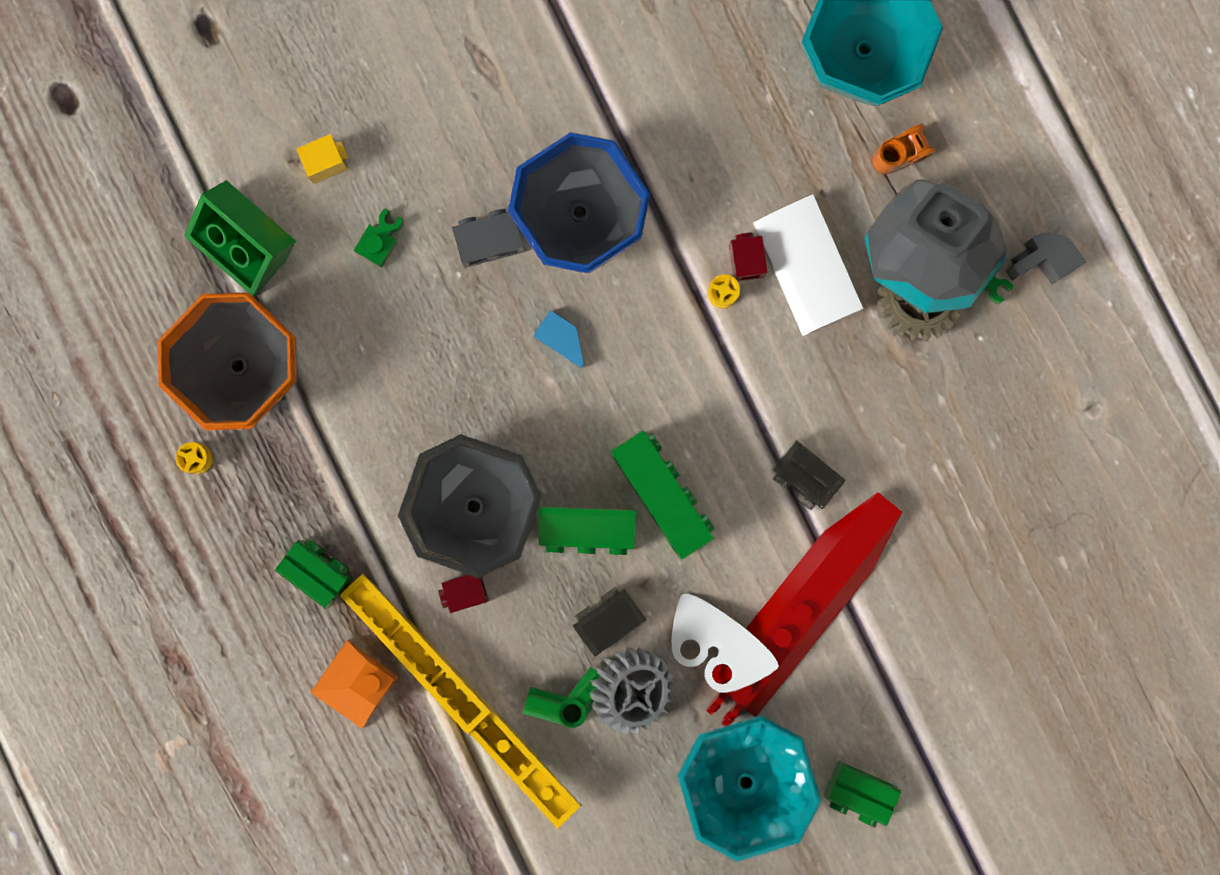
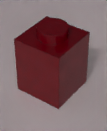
[729,232,768,282]
[438,574,489,613]

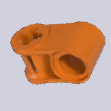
[872,123,936,174]

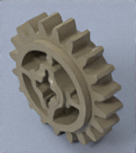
[876,286,961,342]

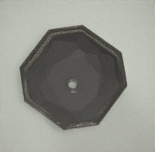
[398,434,542,578]

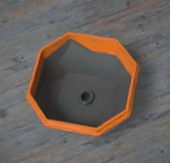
[158,292,297,430]

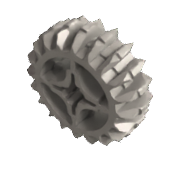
[590,647,676,734]

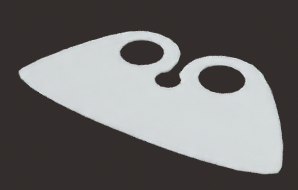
[671,594,778,693]

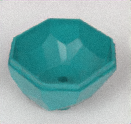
[801,0,943,106]

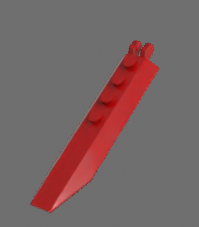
[706,492,902,726]

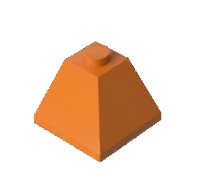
[310,640,399,728]

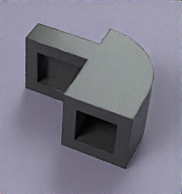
[1005,233,1086,284]

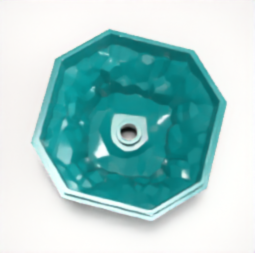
[677,716,822,862]

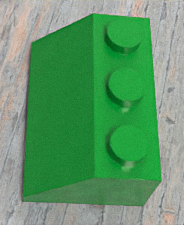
[184,180,296,296]
[538,507,636,555]

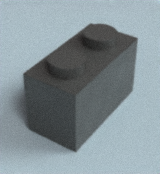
[452,209,524,268]

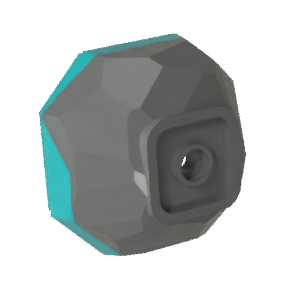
[864,179,1006,313]

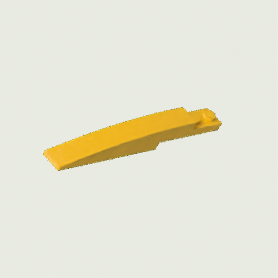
[340,573,582,829]

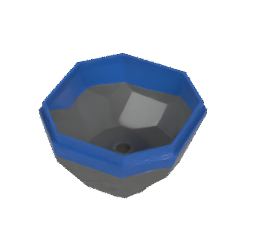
[508,132,650,274]

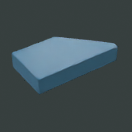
[533,310,584,369]

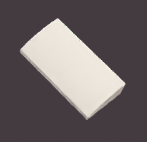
[753,194,863,336]

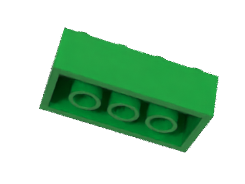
[611,430,715,560]

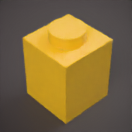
[296,134,349,184]

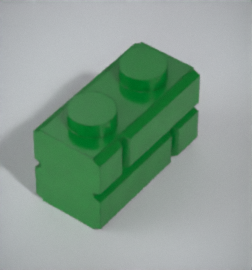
[275,539,353,609]
[824,761,901,828]

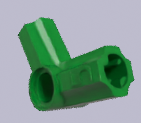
[523,666,600,728]

